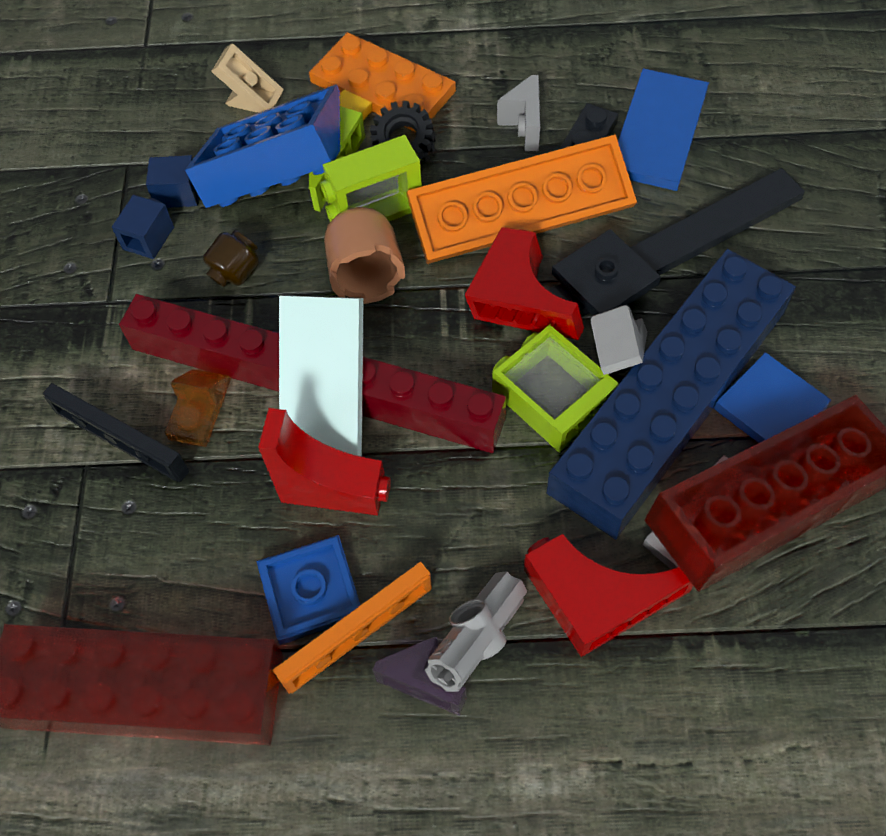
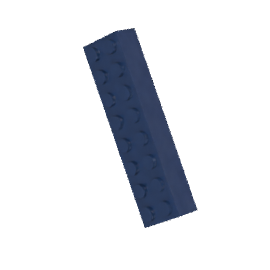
[546,249,796,540]

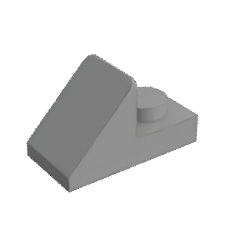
[497,75,540,151]
[591,305,647,375]

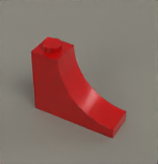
[465,227,584,340]
[258,408,391,516]
[524,534,698,657]

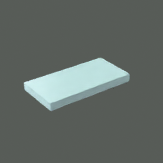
[279,295,363,457]

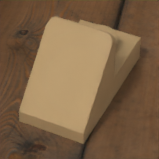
[211,43,284,113]

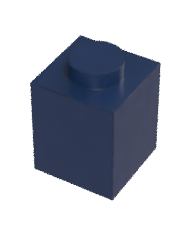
[146,155,199,208]
[112,195,174,259]

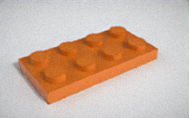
[309,32,456,132]

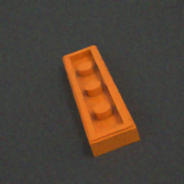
[273,561,432,694]

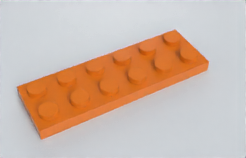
[406,134,637,264]

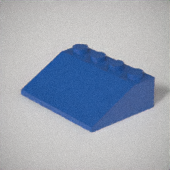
[185,84,340,208]

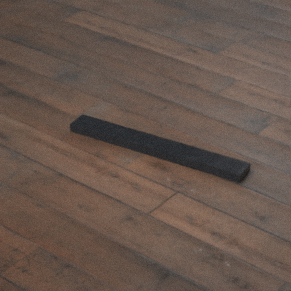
[548,168,805,317]

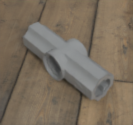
[425,571,527,692]

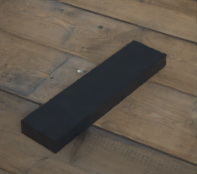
[43,383,189,482]

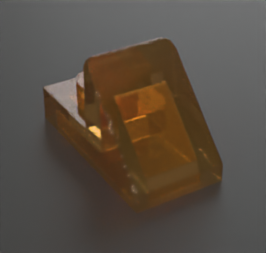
[165,369,231,447]

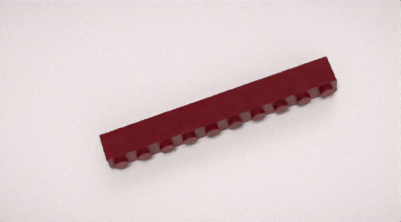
[119,294,506,454]

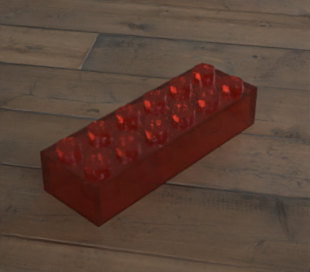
[644,395,886,592]
[0,624,283,746]

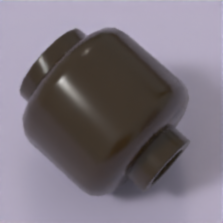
[203,230,259,287]

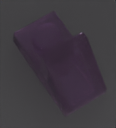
[373,637,467,716]

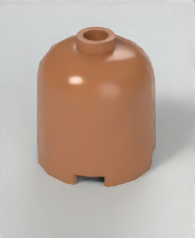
[324,207,405,304]

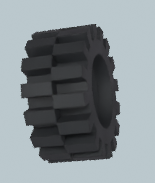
[370,101,436,167]

